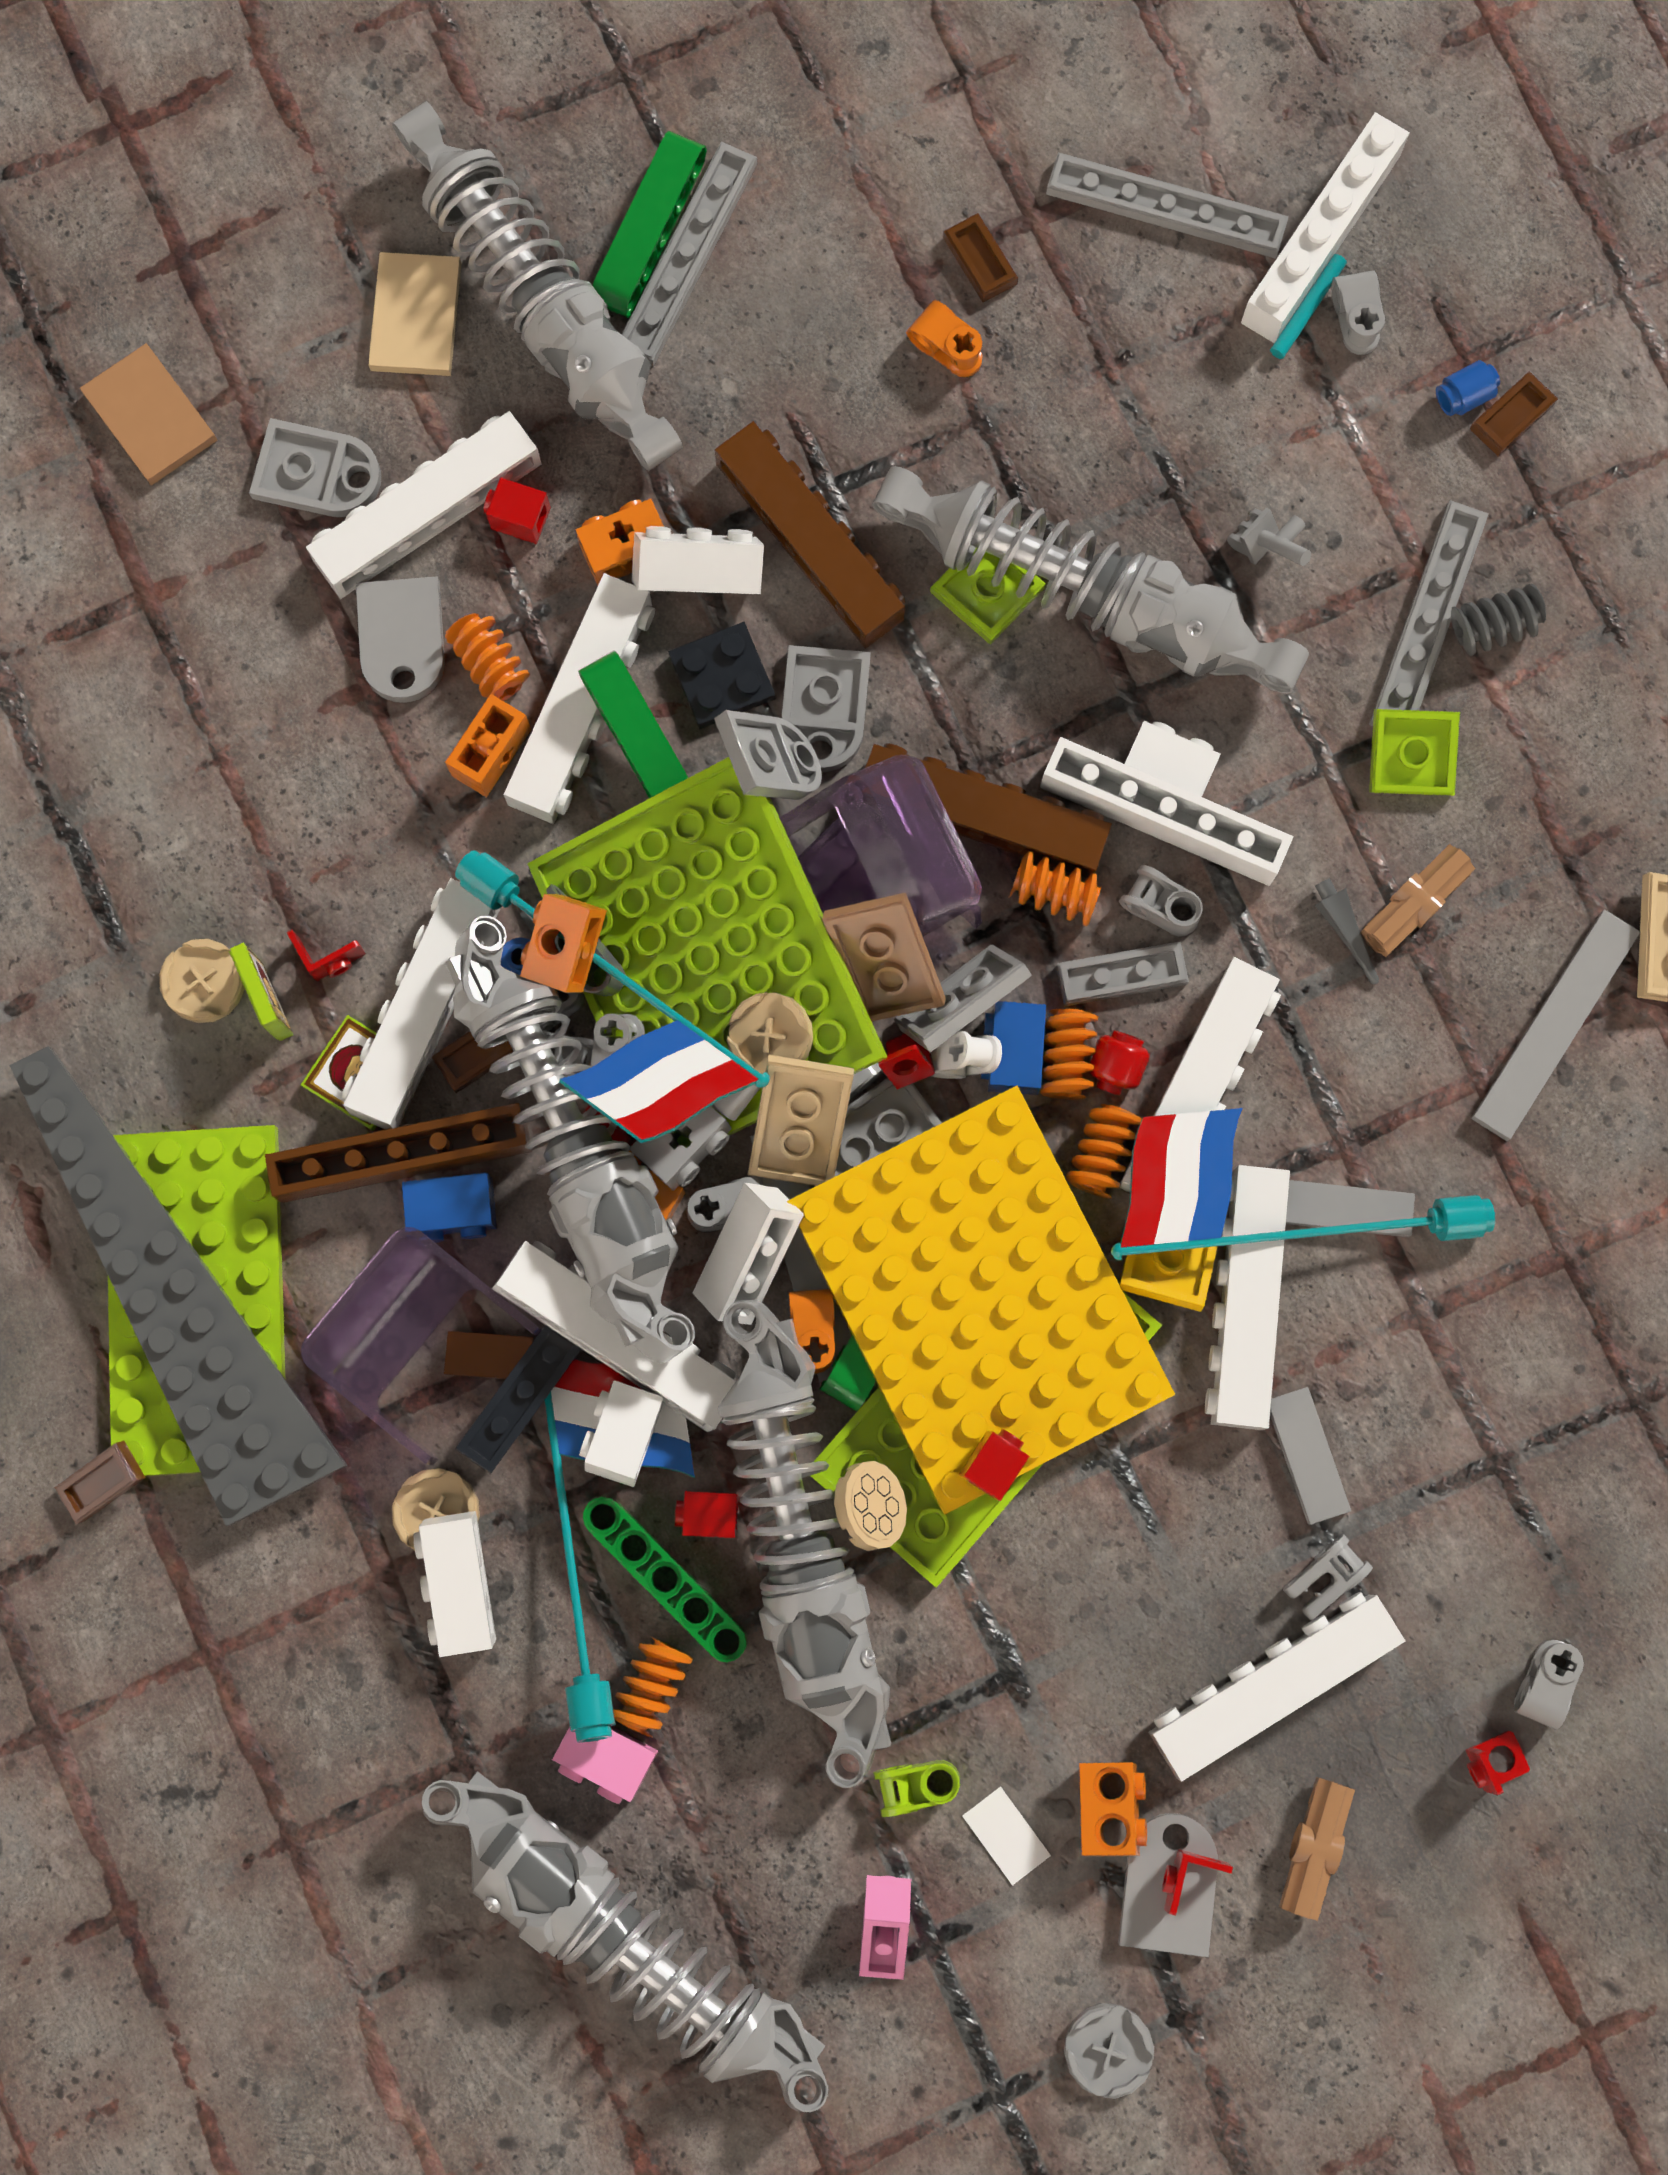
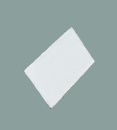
[962,1786,1051,1885]

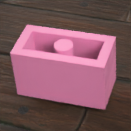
[552,1726,658,1805]

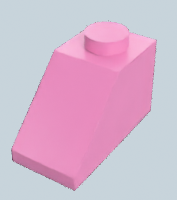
[859,1875,911,1980]

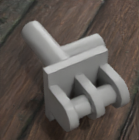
[1227,508,1311,566]

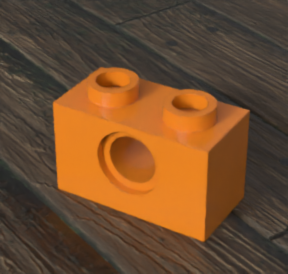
[520,894,607,993]

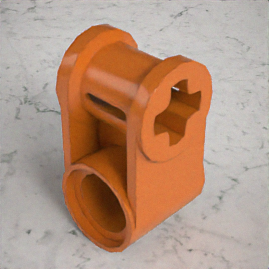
[906,300,983,377]
[789,1289,835,1374]

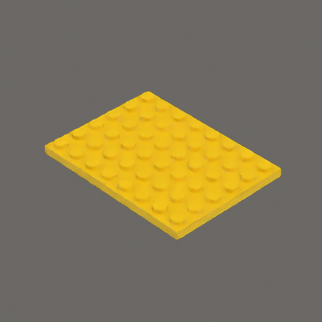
[787,1085,1175,1515]

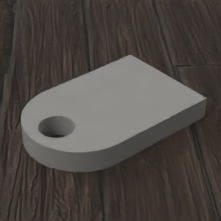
[249,418,382,517]
[356,576,445,703]
[782,645,871,772]
[714,710,822,800]
[1118,1813,1218,1957]

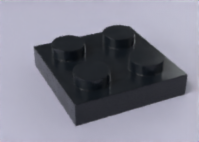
[668,622,776,729]

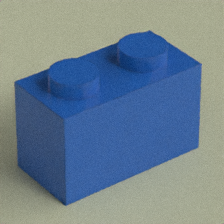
[981,1001,1046,1095]
[402,1173,497,1243]

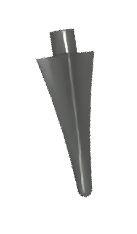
[1315,878,1379,984]

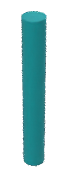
[1270,254,1347,359]

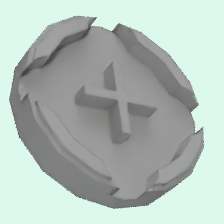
[1064,2003,1154,2099]

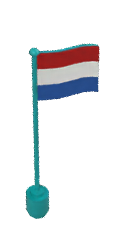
[455,850,770,1143]
[1111,1108,1495,1260]
[545,1360,695,1743]

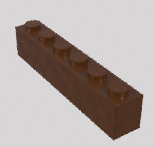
[714,421,906,649]
[857,743,1112,878]
[265,1103,532,1203]

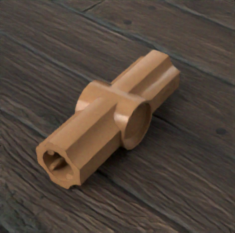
[1360,844,1475,957]
[1279,1777,1355,1921]

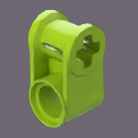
[873,1760,960,1817]

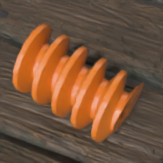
[445,613,530,701]
[1009,851,1102,927]
[1040,1009,1098,1100]
[1066,1104,1142,1199]
[613,1637,694,1738]

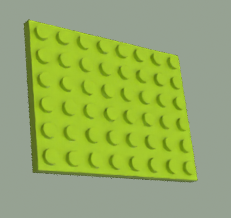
[527,757,888,1148]

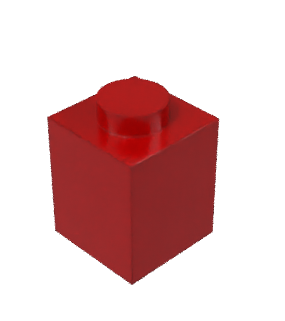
[484,477,551,544]
[959,1429,1030,1501]
[675,1491,739,1538]

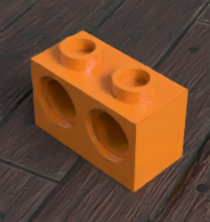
[1079,1762,1147,1856]

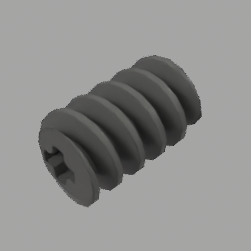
[1451,584,1546,656]

